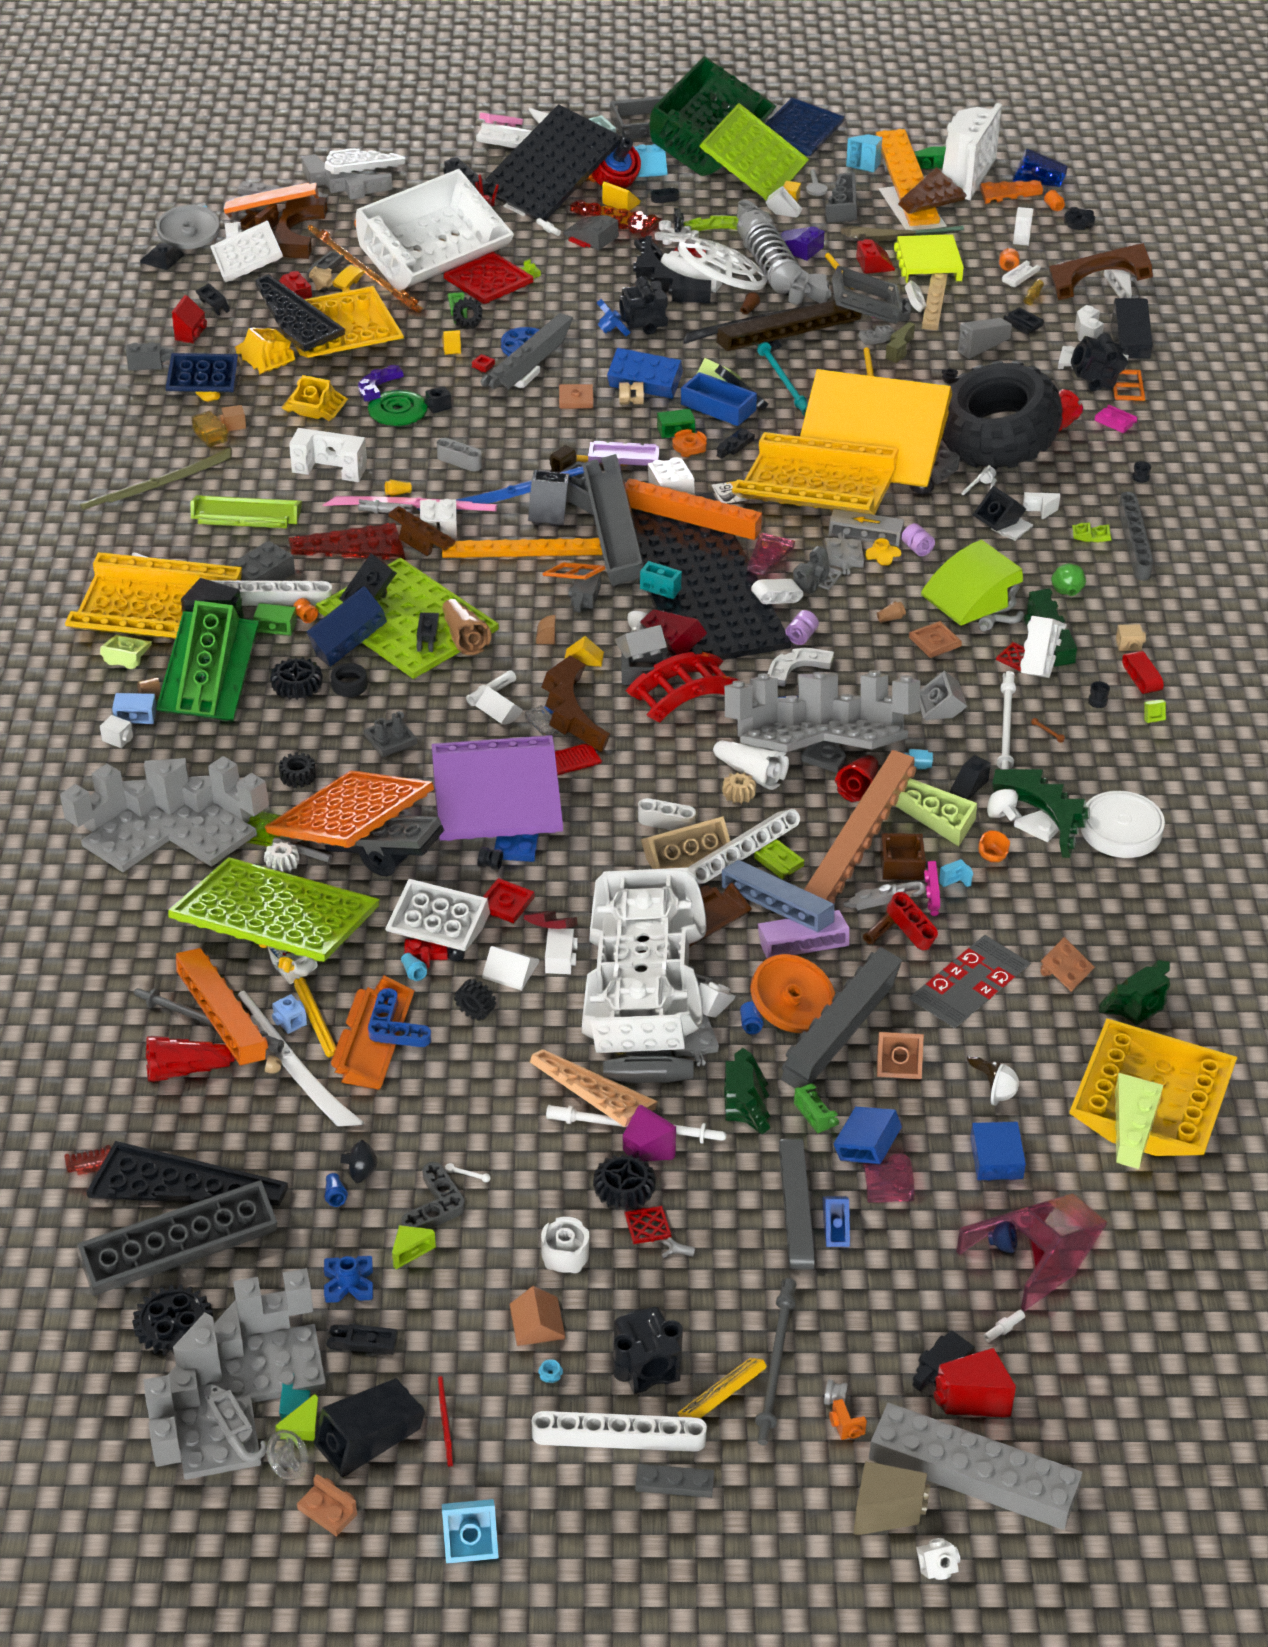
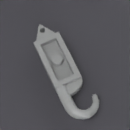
[843,881,926,910]
[207,1384,267,1462]

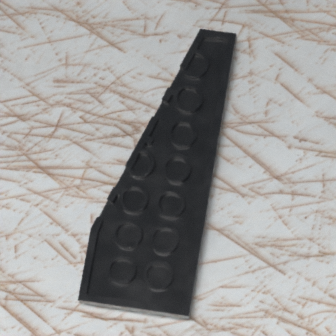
[255,274,345,352]

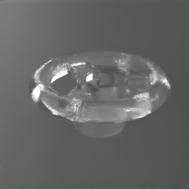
[267,1430,308,1480]

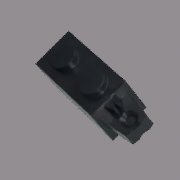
[912,1330,975,1391]

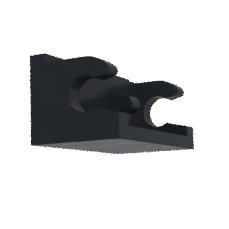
[196,283,230,316]

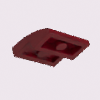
[523,910,578,929]

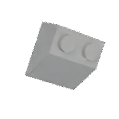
[615,625,667,660]
[920,671,967,720]

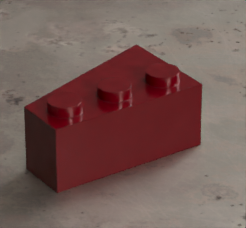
[640,609,707,655]

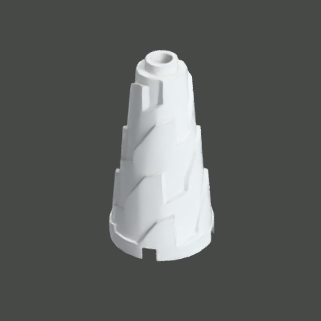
[713,740,789,790]

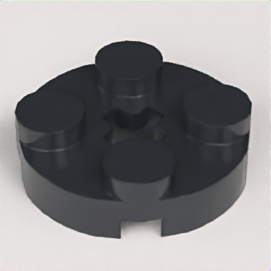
[1064,207,1095,230]

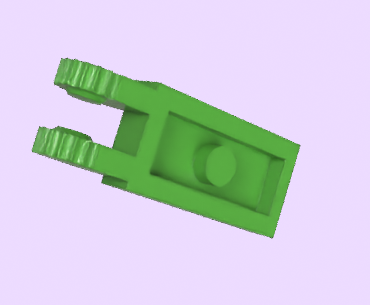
[448,292,468,324]

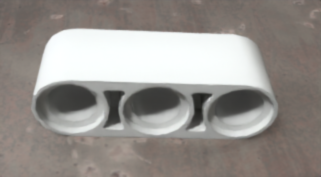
[751,579,803,604]
[638,798,696,830]

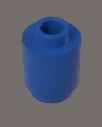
[740,1001,764,1034]

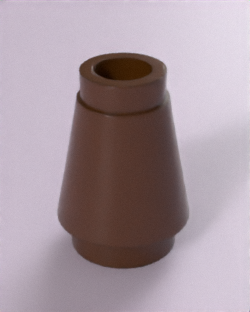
[740,292,760,315]

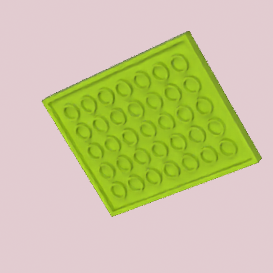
[168,857,380,962]

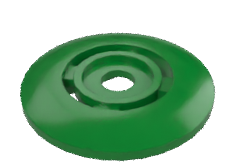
[368,390,427,426]

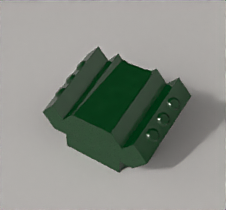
[1099,960,1170,1026]
[724,1048,771,1135]

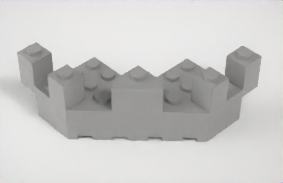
[725,670,920,752]
[60,756,269,872]
[143,1268,326,1480]

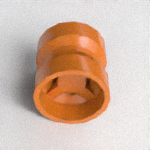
[293,598,318,623]

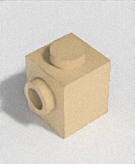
[1116,624,1146,651]

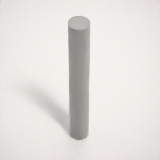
[273,837,332,863]

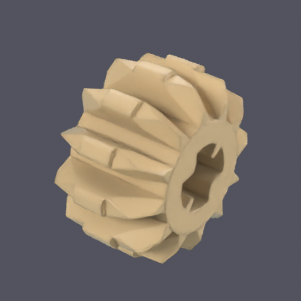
[722,772,756,805]

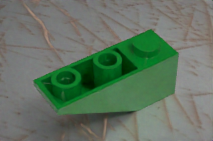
[914,146,946,169]

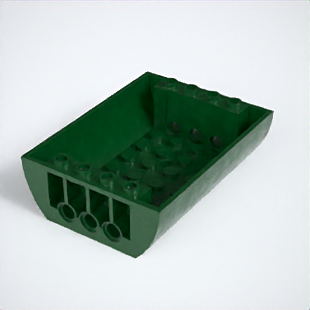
[649,56,776,176]

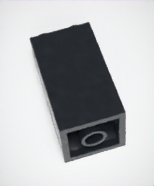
[1111,298,1153,359]
[314,1378,425,1477]

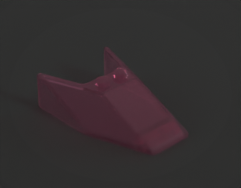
[956,1193,1107,1311]

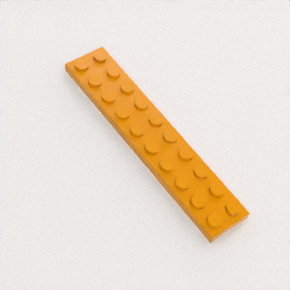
[876,129,940,226]

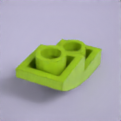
[1072,522,1112,542]

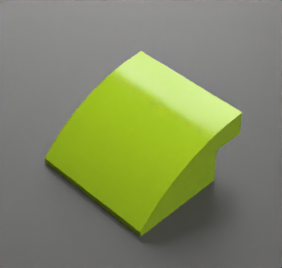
[921,539,1023,626]

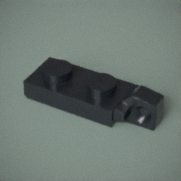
[716,428,755,459]

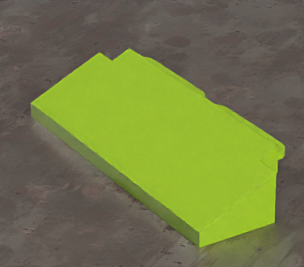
[190,495,302,528]

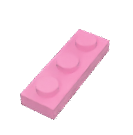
[479,112,523,127]

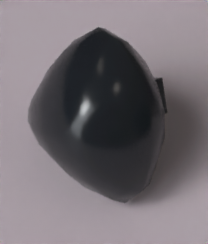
[340,1140,378,1184]

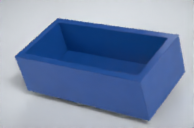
[607,348,683,399]
[681,372,757,426]

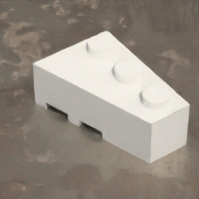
[1020,616,1067,678]

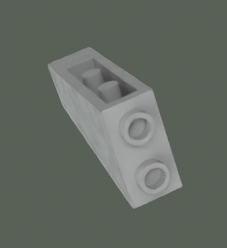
[958,318,1012,359]

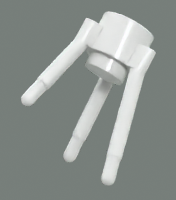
[961,465,997,495]

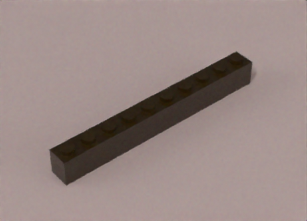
[716,300,862,352]

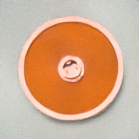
[750,954,835,1033]

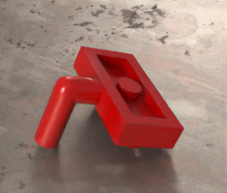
[404,939,448,969]

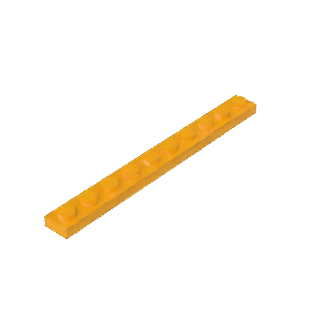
[442,538,603,558]

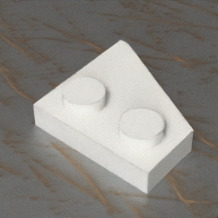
[1014,810,1059,842]

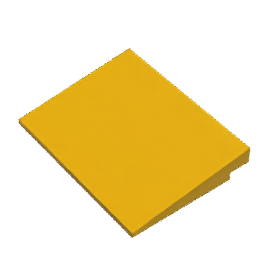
[800,369,952,487]

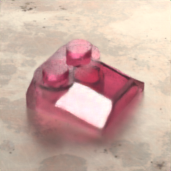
[862,1154,915,1203]

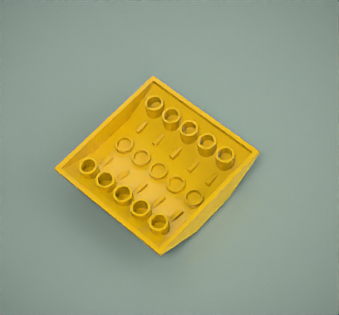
[294,286,404,358]
[1069,1018,1237,1156]

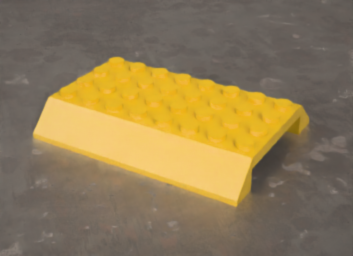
[732,432,898,515]
[65,552,242,639]

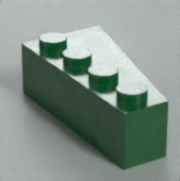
[1024,588,1077,667]

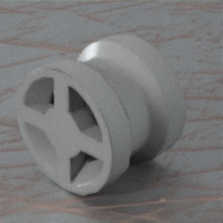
[824,1379,848,1405]

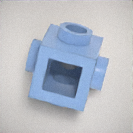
[272,994,307,1034]

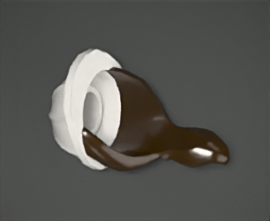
[967,1055,1019,1106]

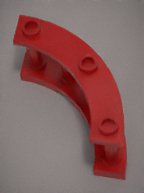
[625,652,741,723]

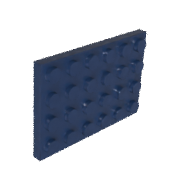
[765,97,845,156]

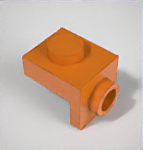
[829,1399,867,1440]

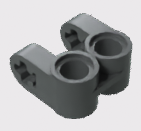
[793,546,830,594]

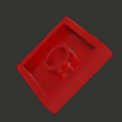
[483,878,535,924]

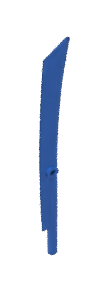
[417,466,584,511]

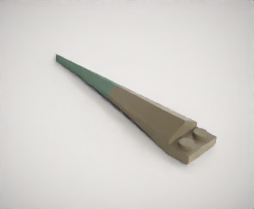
[841,225,964,242]

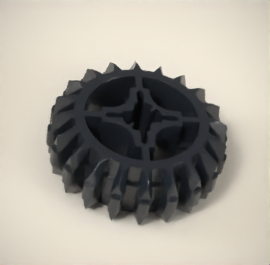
[270,657,323,700]
[593,1153,656,1211]

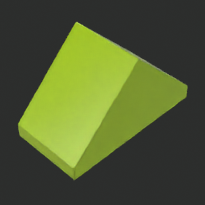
[392,1225,436,1269]
[275,1394,318,1441]

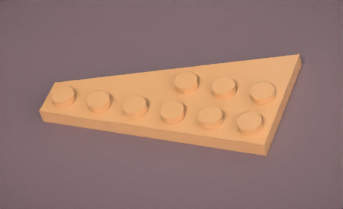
[530,1049,658,1127]

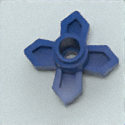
[597,299,631,336]
[324,1256,373,1303]

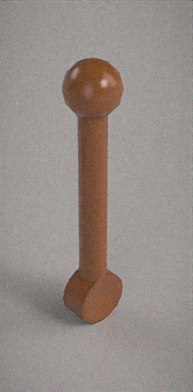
[1031,718,1065,743]

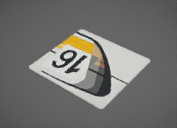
[712,481,751,504]

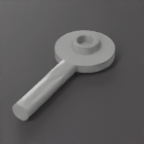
[806,169,828,196]

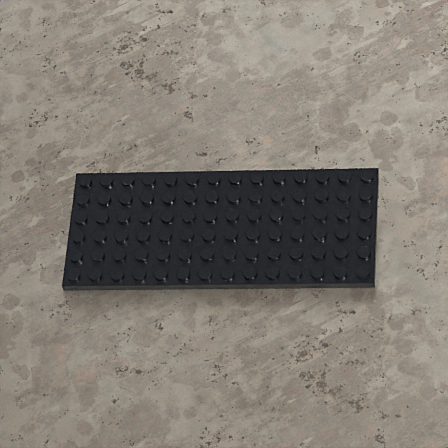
[631,492,791,660]

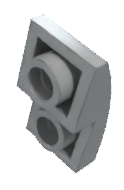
[858,325,895,344]

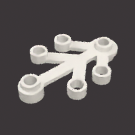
[655,220,699,245]

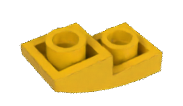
[332,265,365,290]

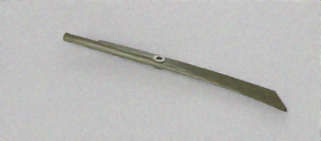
[80,447,232,510]

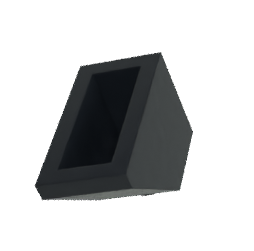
[950,755,991,800]

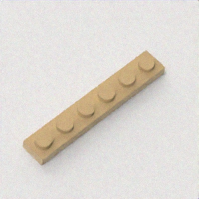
[922,273,948,330]

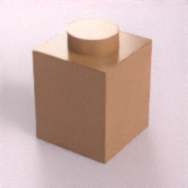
[219,405,246,431]

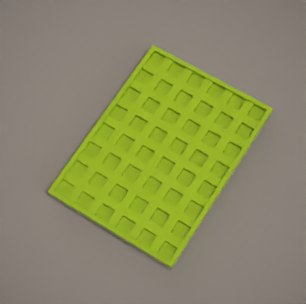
[316,558,499,679]

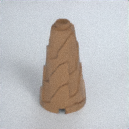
[442,599,492,655]

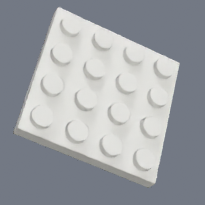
[210,221,283,283]

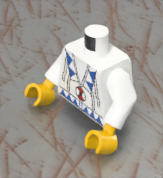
[258,944,318,984]

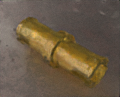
[1024,279,1044,305]

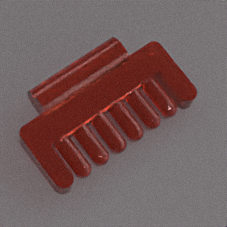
[64,1145,111,1175]

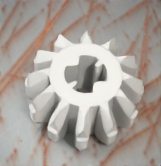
[264,840,300,873]

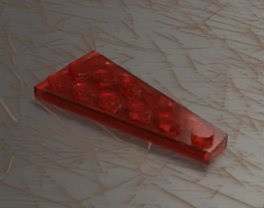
[570,200,662,237]
[288,523,405,560]

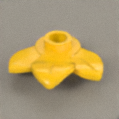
[865,538,901,566]

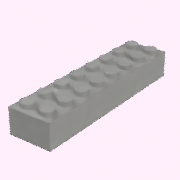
[869,1402,1083,1530]

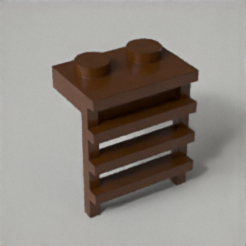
[231,204,279,231]

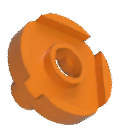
[672,429,707,457]

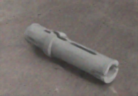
[358,499,413,514]

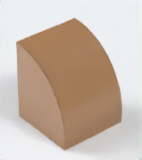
[536,615,556,645]
[137,677,161,700]

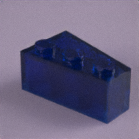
[1012,149,1068,187]

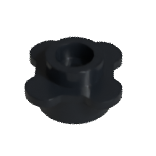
[942,368,958,383]

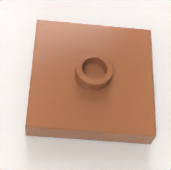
[559,384,593,409]
[909,621,962,658]

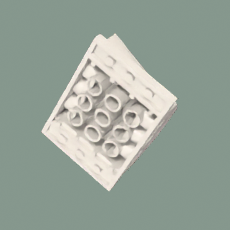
[942,103,1002,200]

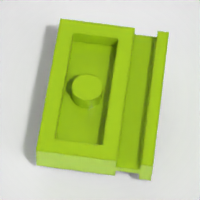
[754,839,804,879]

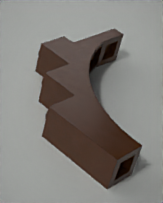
[541,655,610,752]

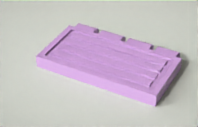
[588,441,659,466]

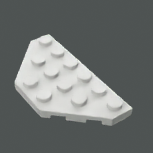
[325,149,405,174]

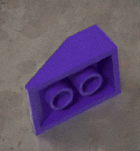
[780,226,825,261]

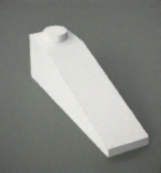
[1104,269,1132,298]

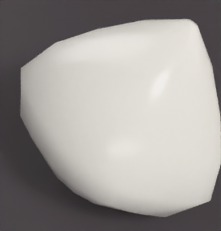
[987,789,1022,821]

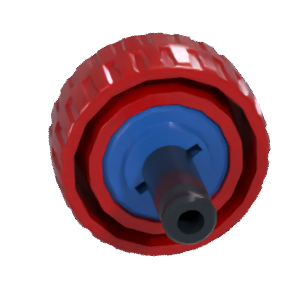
[591,137,641,189]

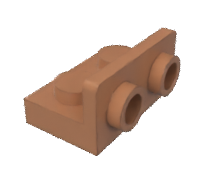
[297,1474,357,1537]

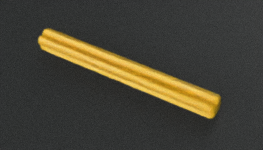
[294,977,336,1058]

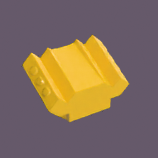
[235,328,295,375]
[281,375,348,421]

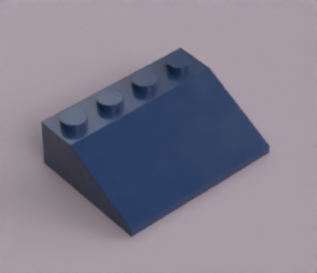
[165,353,241,392]

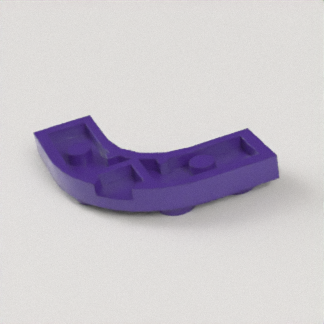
[358,365,404,402]

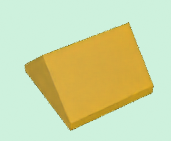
[602,182,641,213]

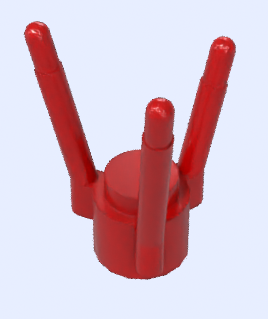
[475,174,499,206]

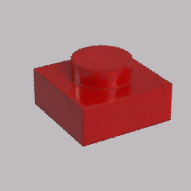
[472,354,495,372]

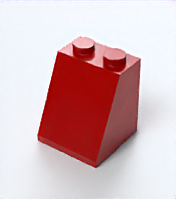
[934,1348,1016,1418]

